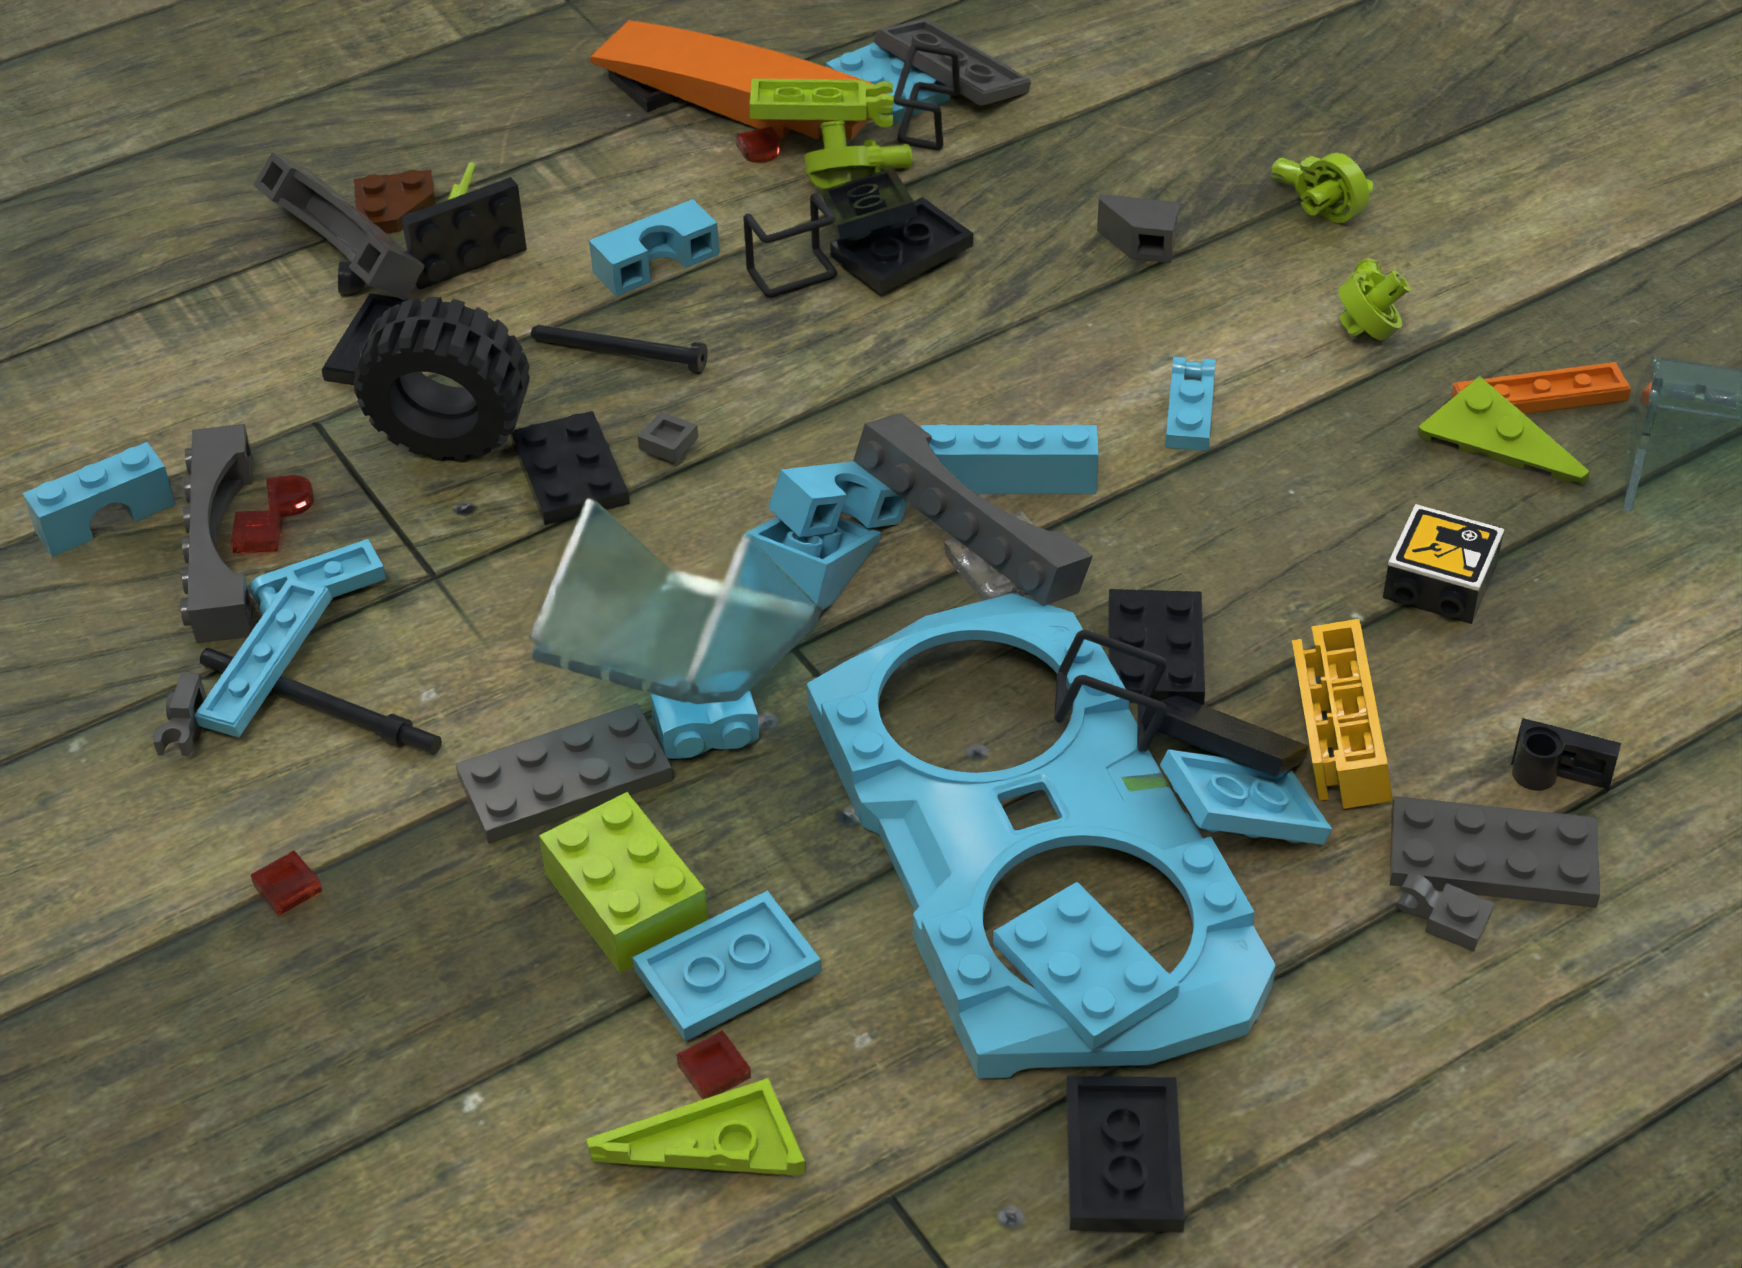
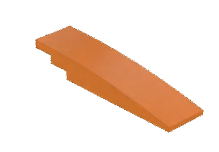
[590,20,887,140]

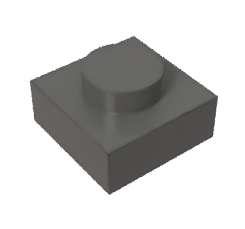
[638,412,698,463]

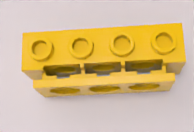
[1292,619,1393,809]

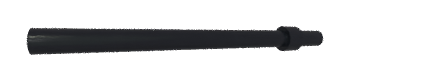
[200,648,442,755]

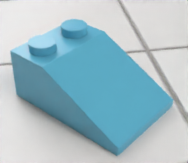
[734,516,882,616]

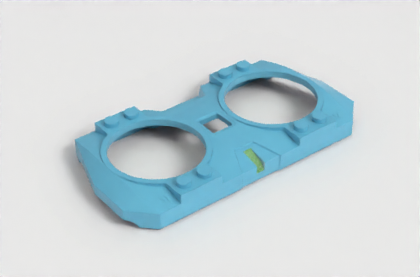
[807,593,1275,1079]

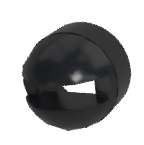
[338,261,366,294]

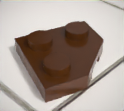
[354,170,435,234]

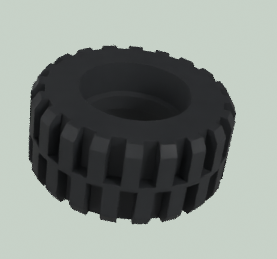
[353,297,530,461]

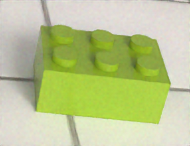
[539,792,708,974]

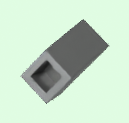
[1097,194,1179,263]

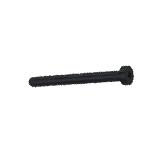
[531,325,708,372]

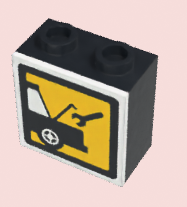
[1383,504,1504,624]

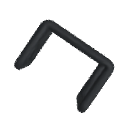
[893,43,961,150]
[743,193,837,297]
[1054,630,1167,752]

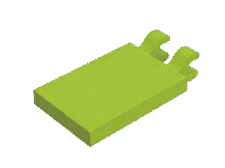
[750,79,894,127]

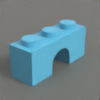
[589,199,720,297]
[22,442,176,557]
[768,461,908,537]

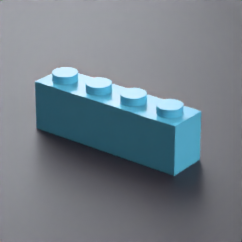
[921,424,1098,494]

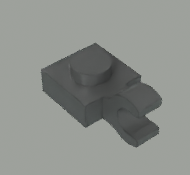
[153,673,206,756]
[1396,873,1495,952]

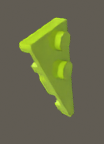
[1418,376,1590,485]
[586,1078,806,1176]

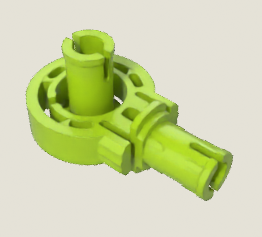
[804,120,913,189]
[1271,153,1374,223]
[1338,259,1411,341]

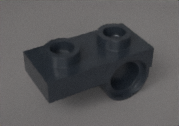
[1511,718,1621,791]

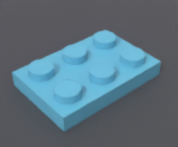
[826,42,950,124]
[1160,749,1332,845]
[993,882,1179,1050]
[632,891,822,1042]

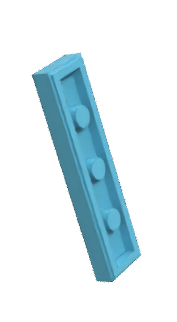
[194,578,332,737]

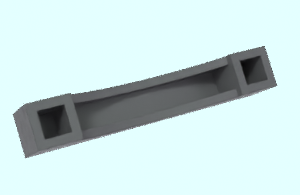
[254,152,425,301]
[853,413,1093,606]
[180,424,253,643]

